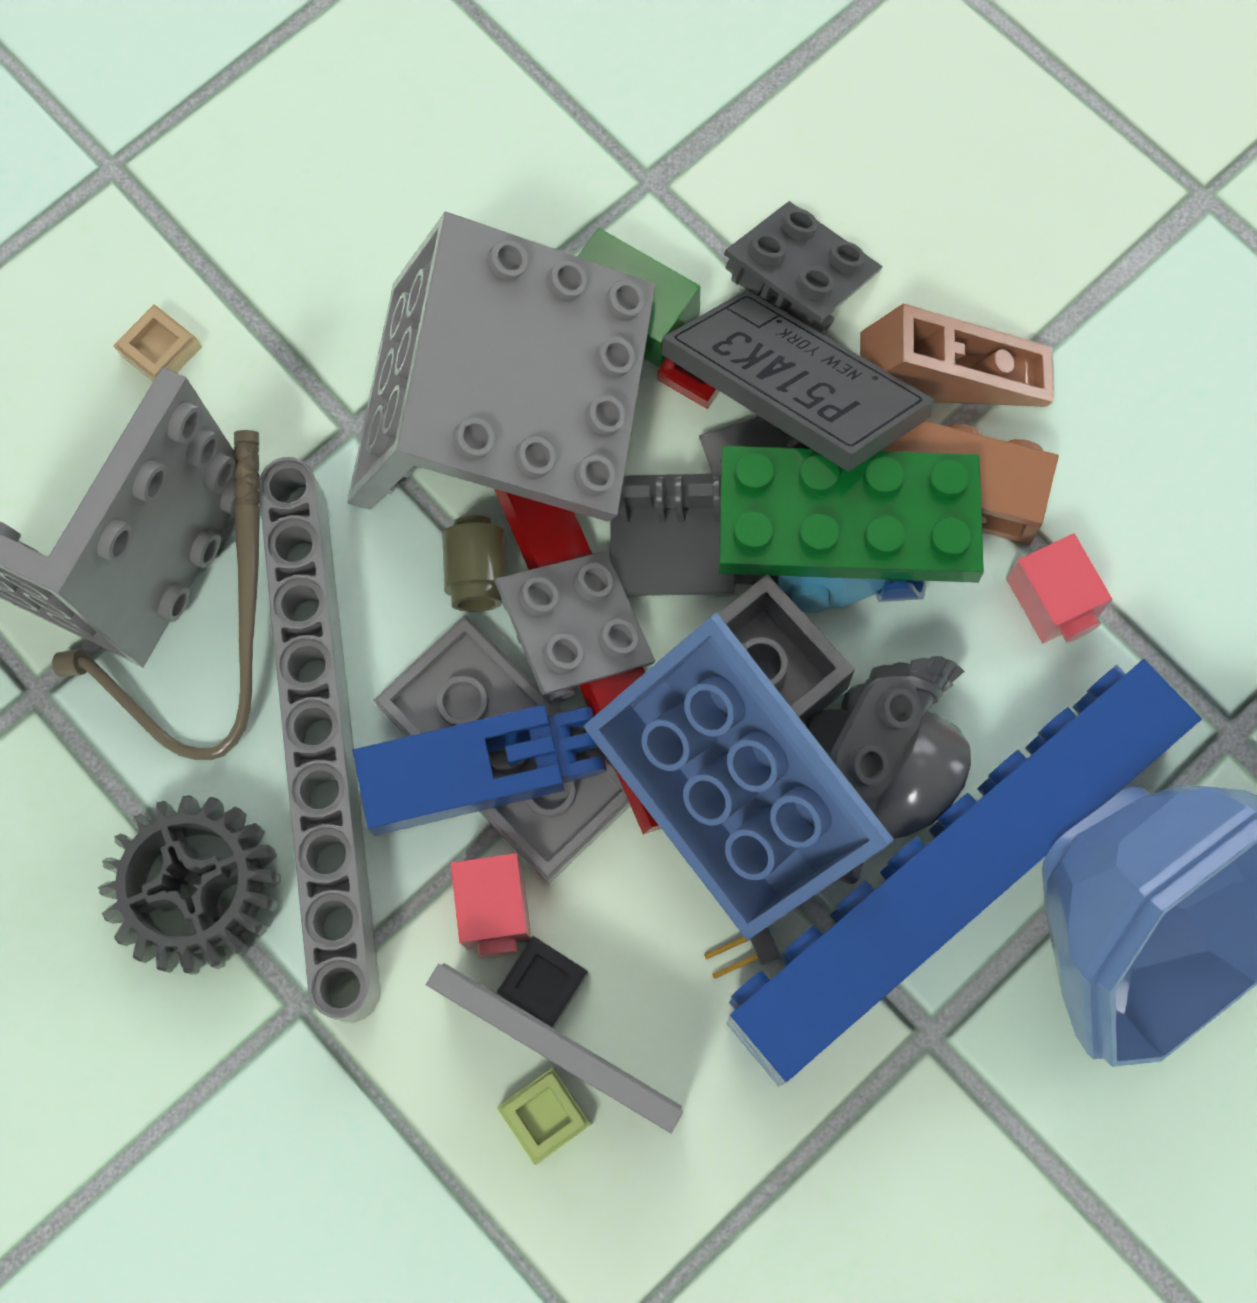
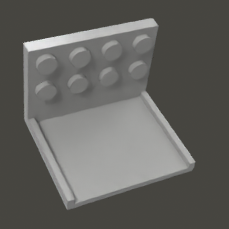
[347,211,656,522]
[0,366,236,668]

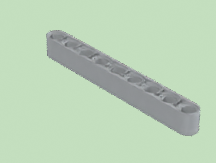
[259,457,380,1022]

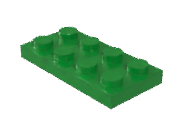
[718,446,984,583]

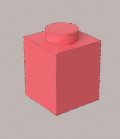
[1006,533,1113,644]
[450,853,532,958]

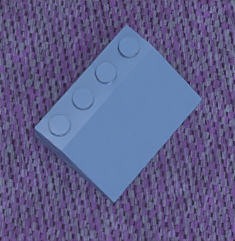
[583,613,894,940]

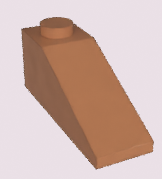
[860,303,1054,407]

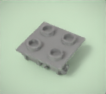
[494,551,656,703]

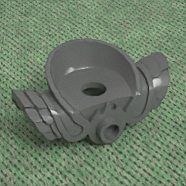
[805,656,971,884]

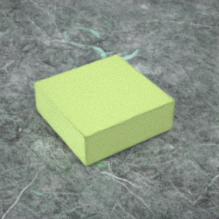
[497,1067,592,1165]

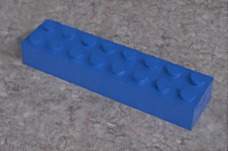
[726,659,1202,1087]

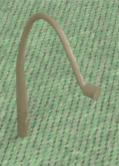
[52,430,260,760]

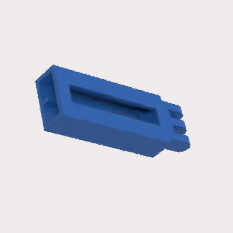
[352,704,607,836]

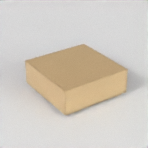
[113,304,202,382]

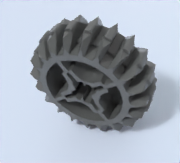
[97,795,281,975]

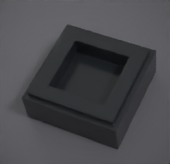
[497,936,589,1029]

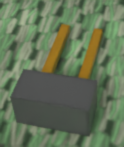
[704,927,781,979]

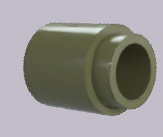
[442,515,507,612]

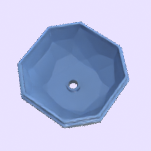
[1042,785,1257,1067]

